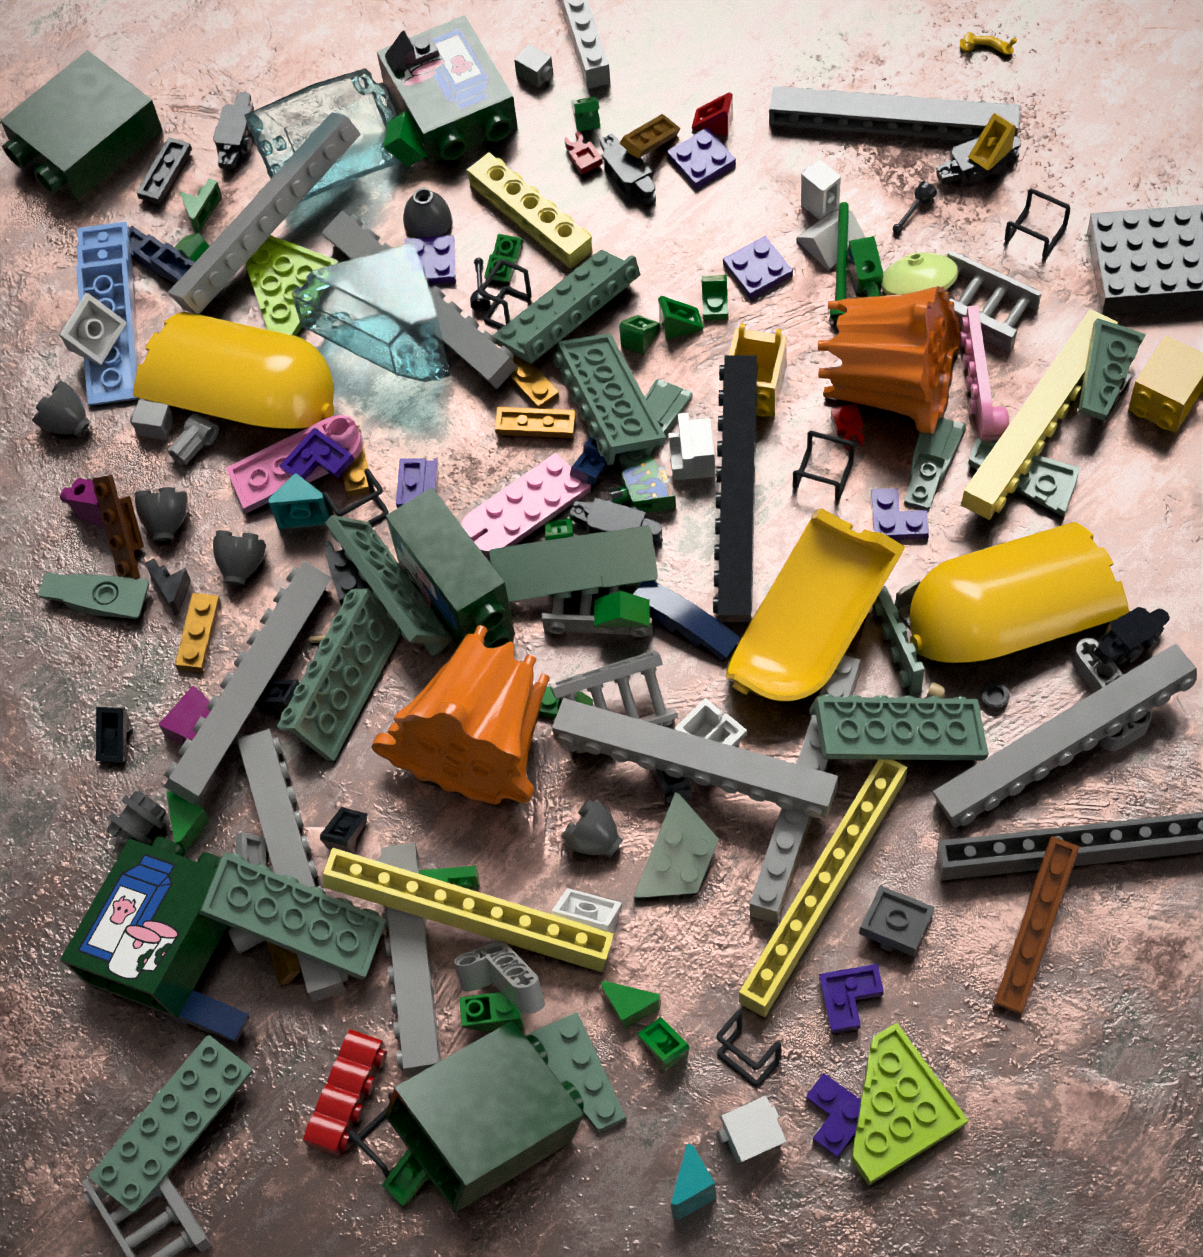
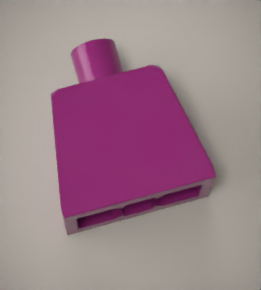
[60,478,105,528]
[158,686,210,745]

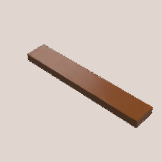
[993,836,1080,1014]

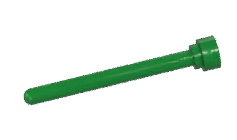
[829,201,849,321]

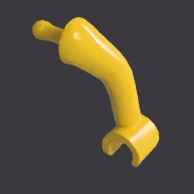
[960,32,1017,55]

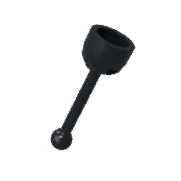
[892,181,937,234]
[470,257,491,312]

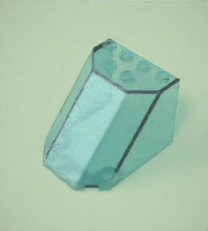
[244,68,400,203]
[291,242,450,382]

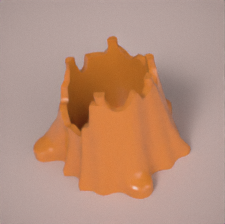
[817,286,960,434]
[371,625,550,805]

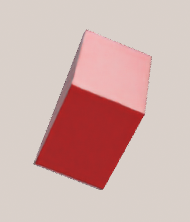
[691,92,733,136]

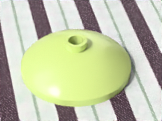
[881,252,958,295]

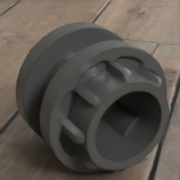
[107,791,166,845]

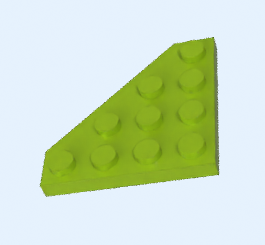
[245,235,340,336]
[851,1023,969,1185]

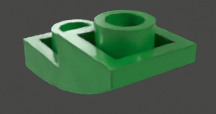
[484,233,523,283]

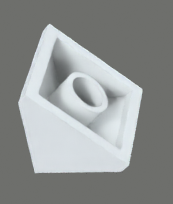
[796,210,866,272]
[59,293,127,365]
[551,888,622,933]

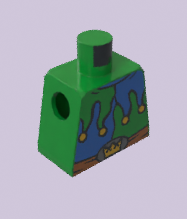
[847,236,884,297]
[610,454,676,513]

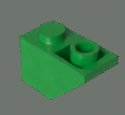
[459,992,524,1032]

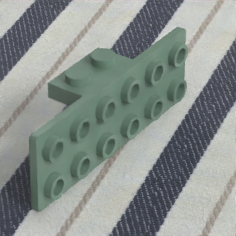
[489,525,658,602]
[89,1035,253,1213]

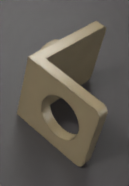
[895,579,920,629]

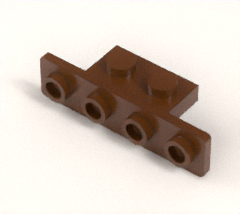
[92,475,144,580]

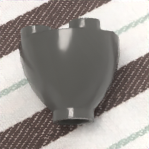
[403,187,453,238]
[32,380,91,437]
[134,487,188,542]
[213,530,266,586]
[561,798,623,858]

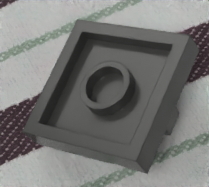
[859,886,935,956]

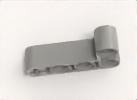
[1073,638,1151,751]
[454,941,545,1014]

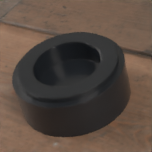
[980,682,1010,711]

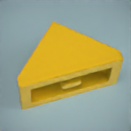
[968,113,1016,170]

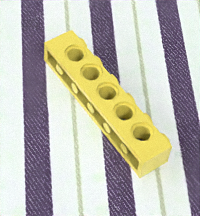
[467,153,593,269]

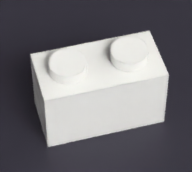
[801,159,841,220]

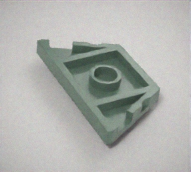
[634,792,719,898]

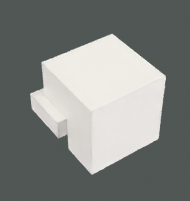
[669,413,715,480]
[674,698,747,747]
[716,1096,787,1163]

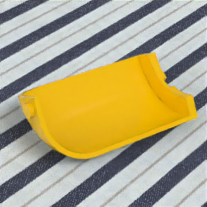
[133,311,334,428]
[726,508,906,701]
[910,522,1129,663]

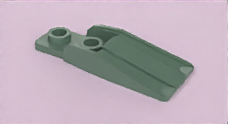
[618,379,693,468]
[904,418,966,510]
[39,573,150,619]

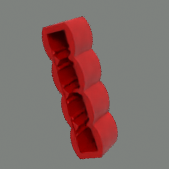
[303,1029,387,1157]

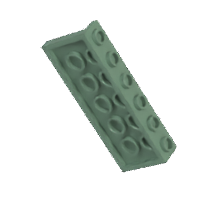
[492,249,641,364]
[553,333,666,465]
[325,515,453,656]
[277,589,402,761]
[809,694,989,760]
[199,852,386,980]

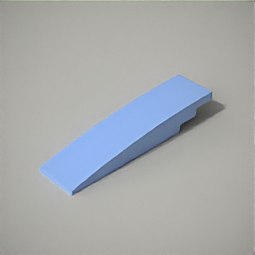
[76,221,140,406]

